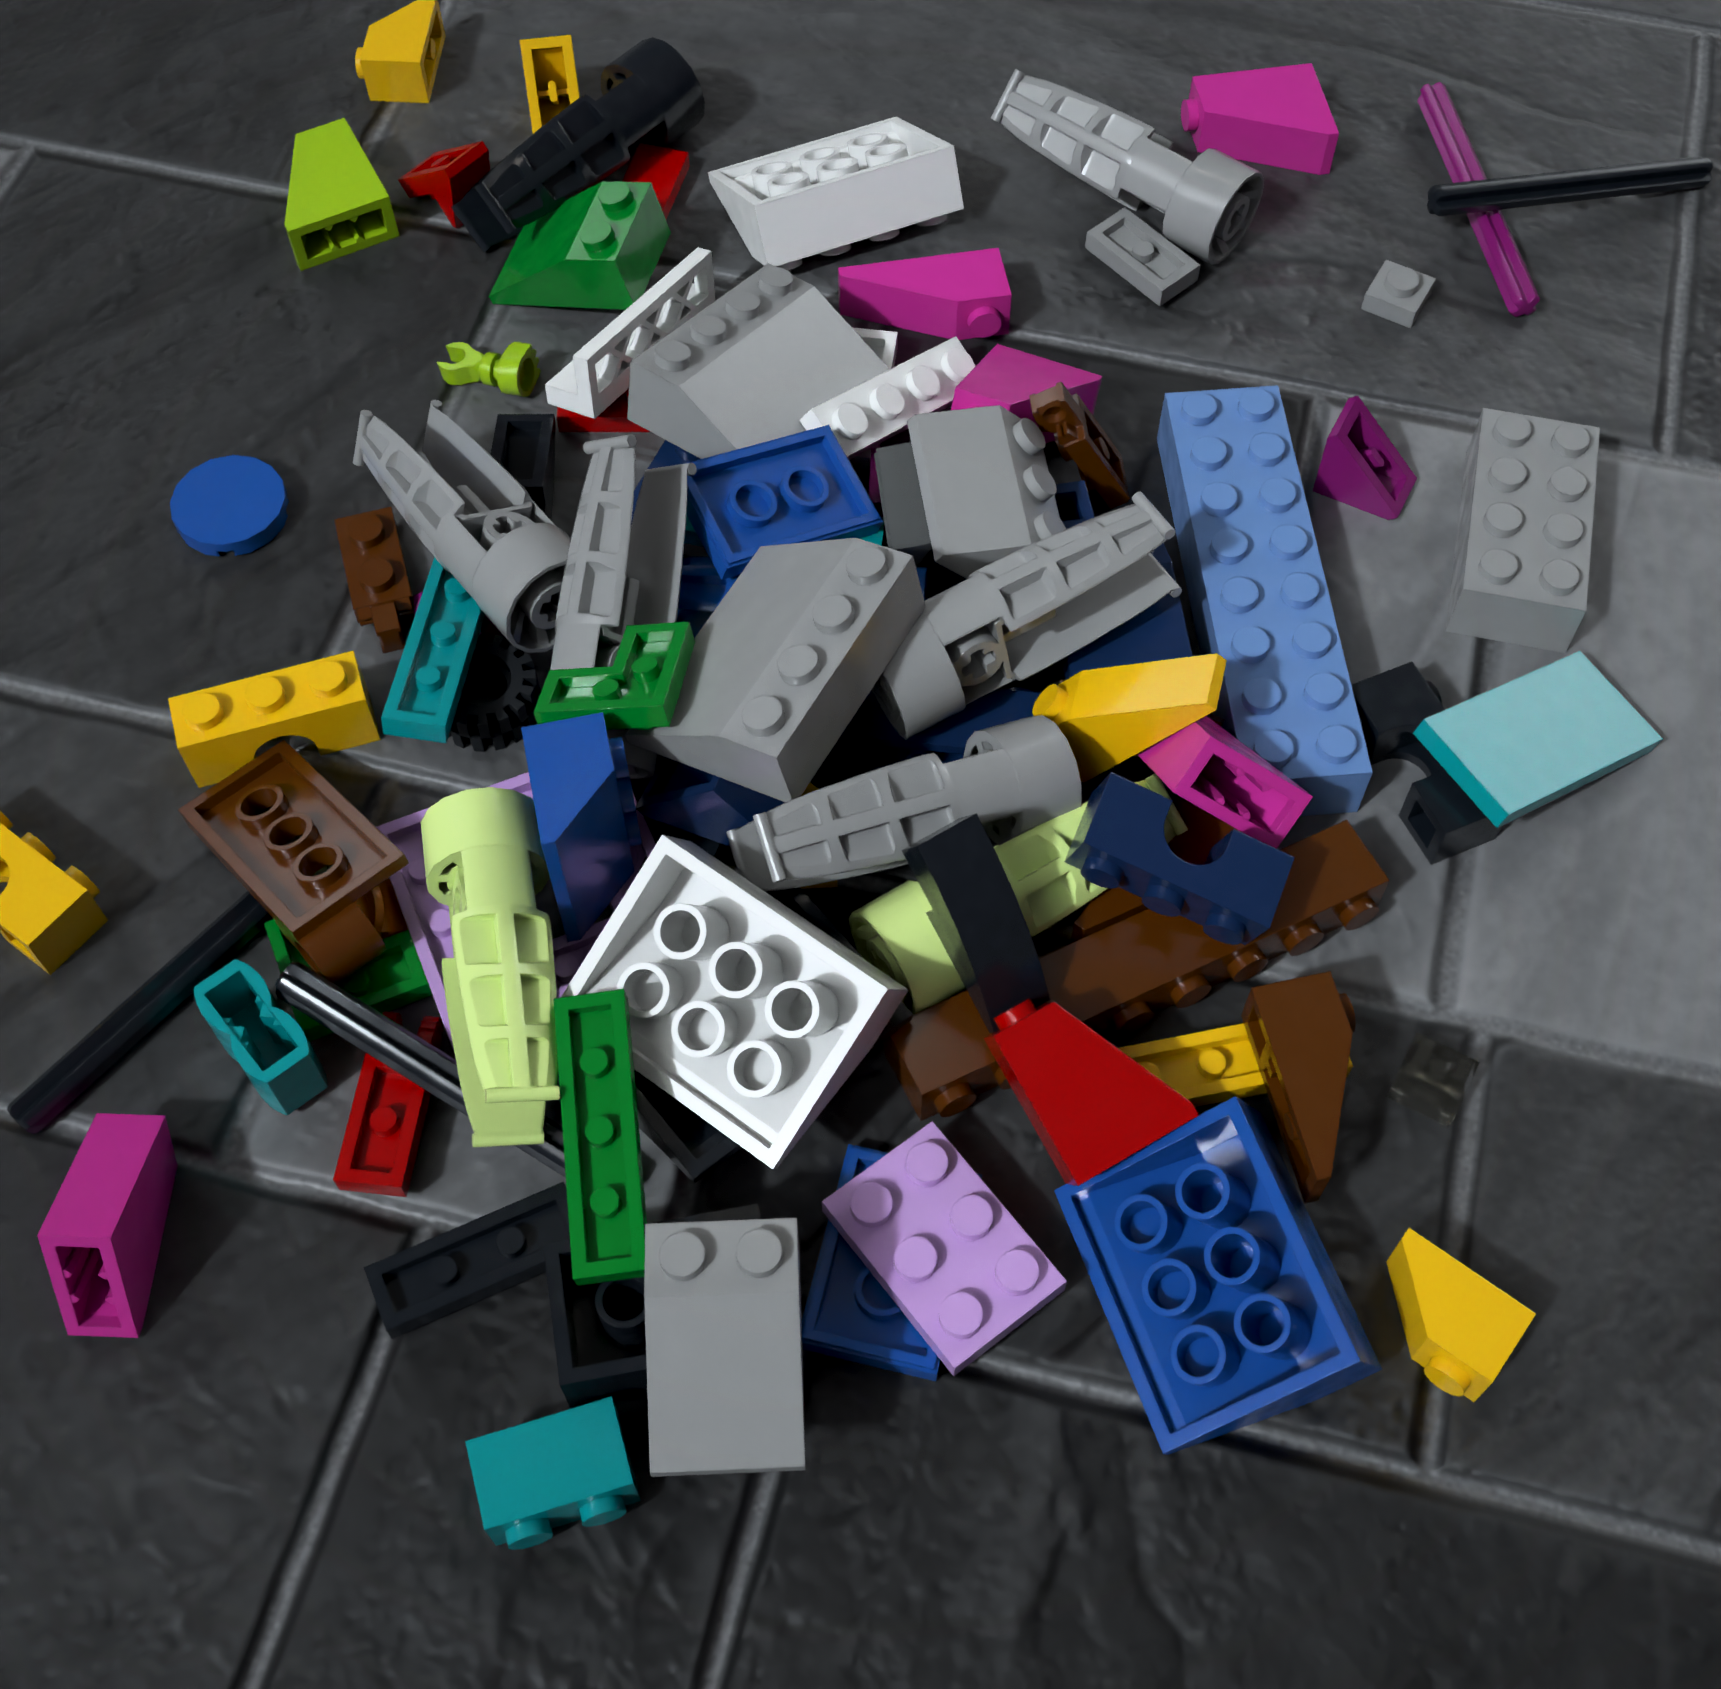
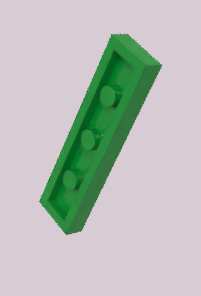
[554,989,647,1286]

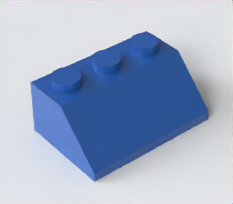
[521,712,642,942]

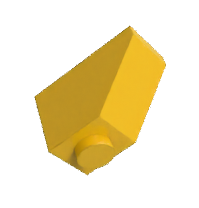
[355,0,446,103]
[1386,1228,1536,1402]

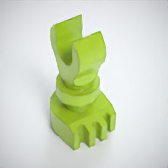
[437,341,541,397]

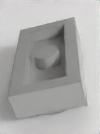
[1085,207,1200,306]

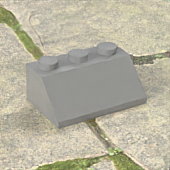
[907,405,1066,579]

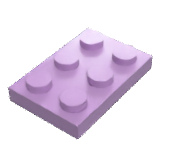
[822,1121,1067,1376]

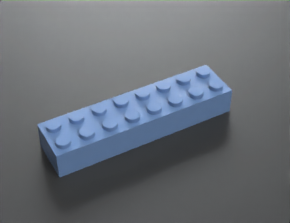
[1157,385,1373,816]

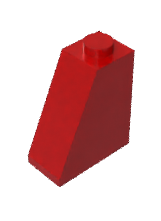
[983,998,1199,1186]

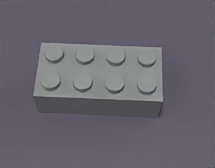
[1446,408,1600,653]

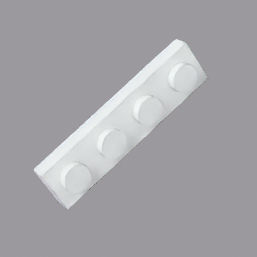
[800,336,976,460]

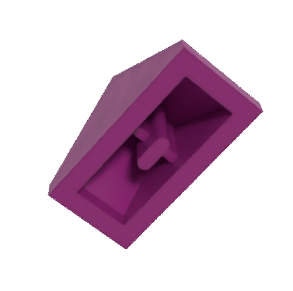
[1312,396,1417,520]

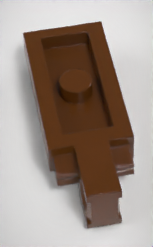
[1029,382,1130,509]
[334,506,414,654]

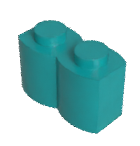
[194,959,328,1115]

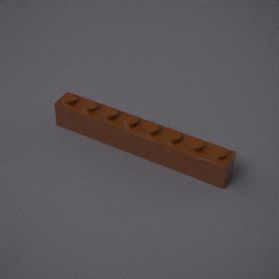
[885,820,1390,1121]

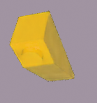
[1032,653,1227,783]

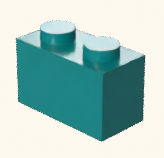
[465,1396,641,1550]

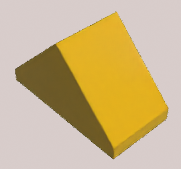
[520,35,580,134]

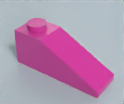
[838,248,1012,340]

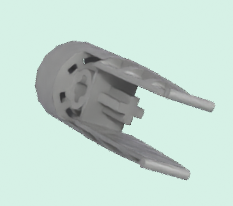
[991,69,1264,265]
[353,400,571,653]
[550,434,697,780]
[871,492,1182,740]
[726,715,1082,891]

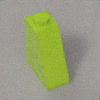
[284,117,399,271]

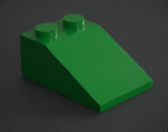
[489,181,671,310]

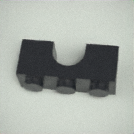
[1352,662,1502,865]

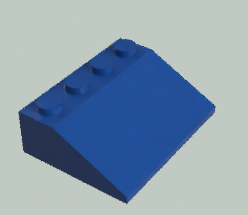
[1054,1096,1383,1455]

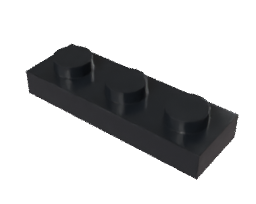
[363,1181,570,1339]

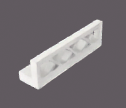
[545,247,715,419]

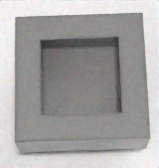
[1361,260,1436,329]

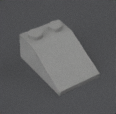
[644,1218,806,1477]

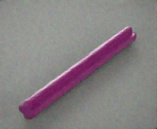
[1417,82,1540,317]

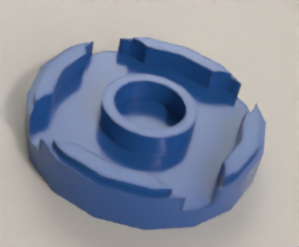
[170,455,289,557]

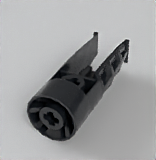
[451,37,705,253]

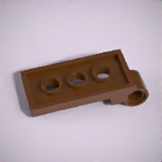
[178,740,409,985]

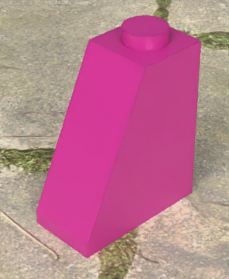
[1181,63,1339,175]
[951,344,1103,443]
[1137,716,1313,849]
[37,1113,178,1338]

